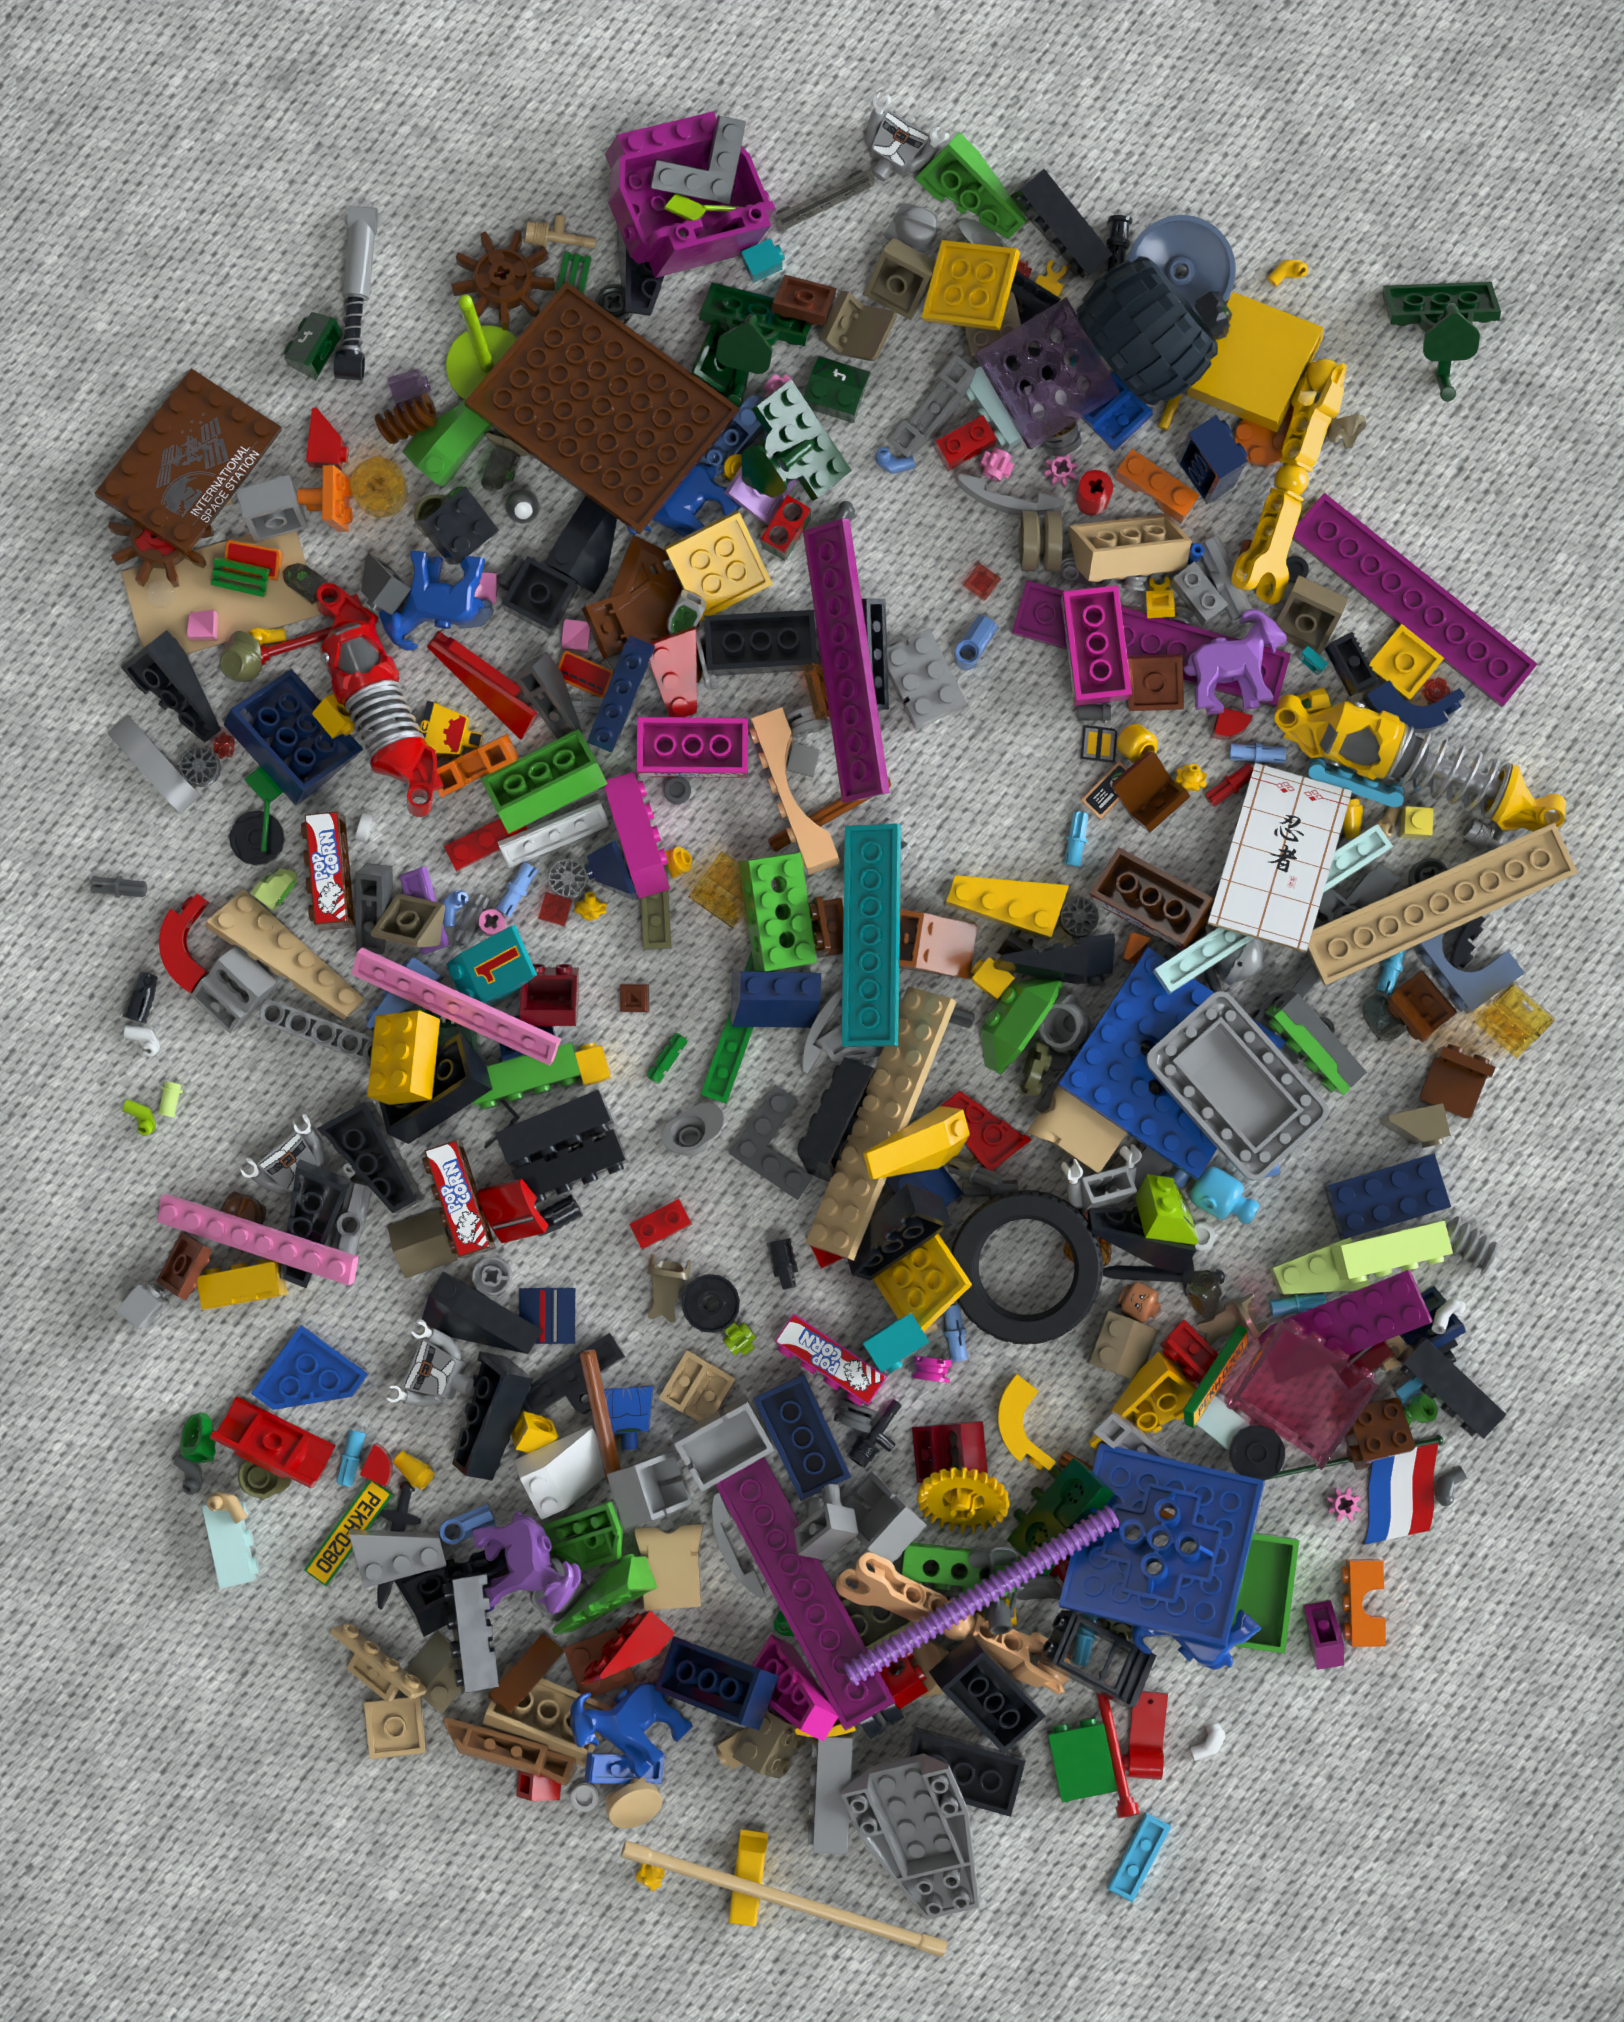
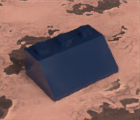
[731,971,821,1028]
[885,1166,962,1207]

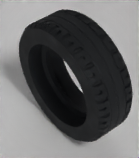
[951,1190,1103,1345]

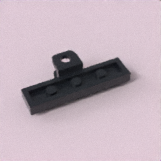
[523,1333,625,1415]

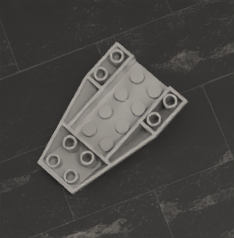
[841,1754,980,1920]

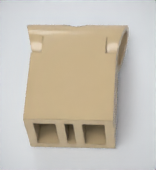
[1026,1086,1127,1173]
[634,1523,704,1610]

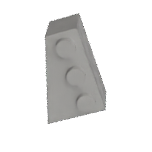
[349,1528,446,1588]

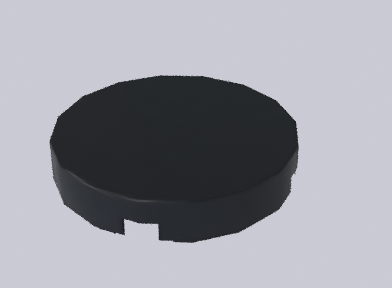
[229,811,285,866]
[1229,1425,1285,1480]

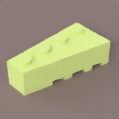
[1331,1221,1453,1284]

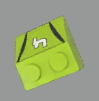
[1135,1174,1199,1245]

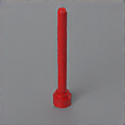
[260,613,378,666]
[1096,1681,1140,1818]

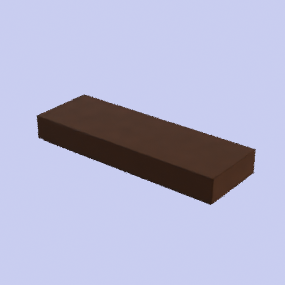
[488,1633,564,1715]

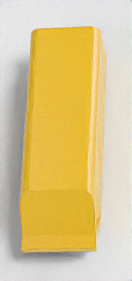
[728,1829,769,1927]

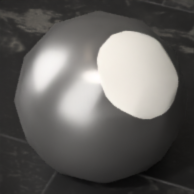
[505,489,540,524]

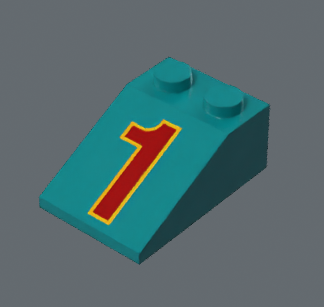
[446,925,537,1007]

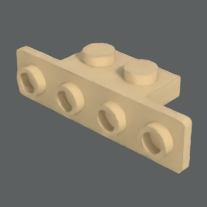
[330,1623,428,1702]

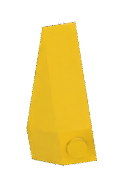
[863,1106,970,1179]

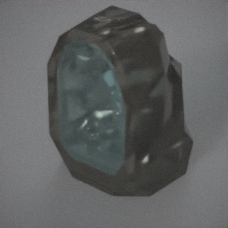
[1363,995,1407,1042]

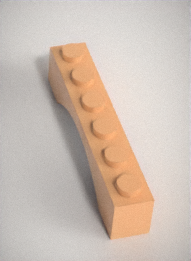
[749,707,840,875]

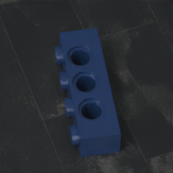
[587,635,656,753]

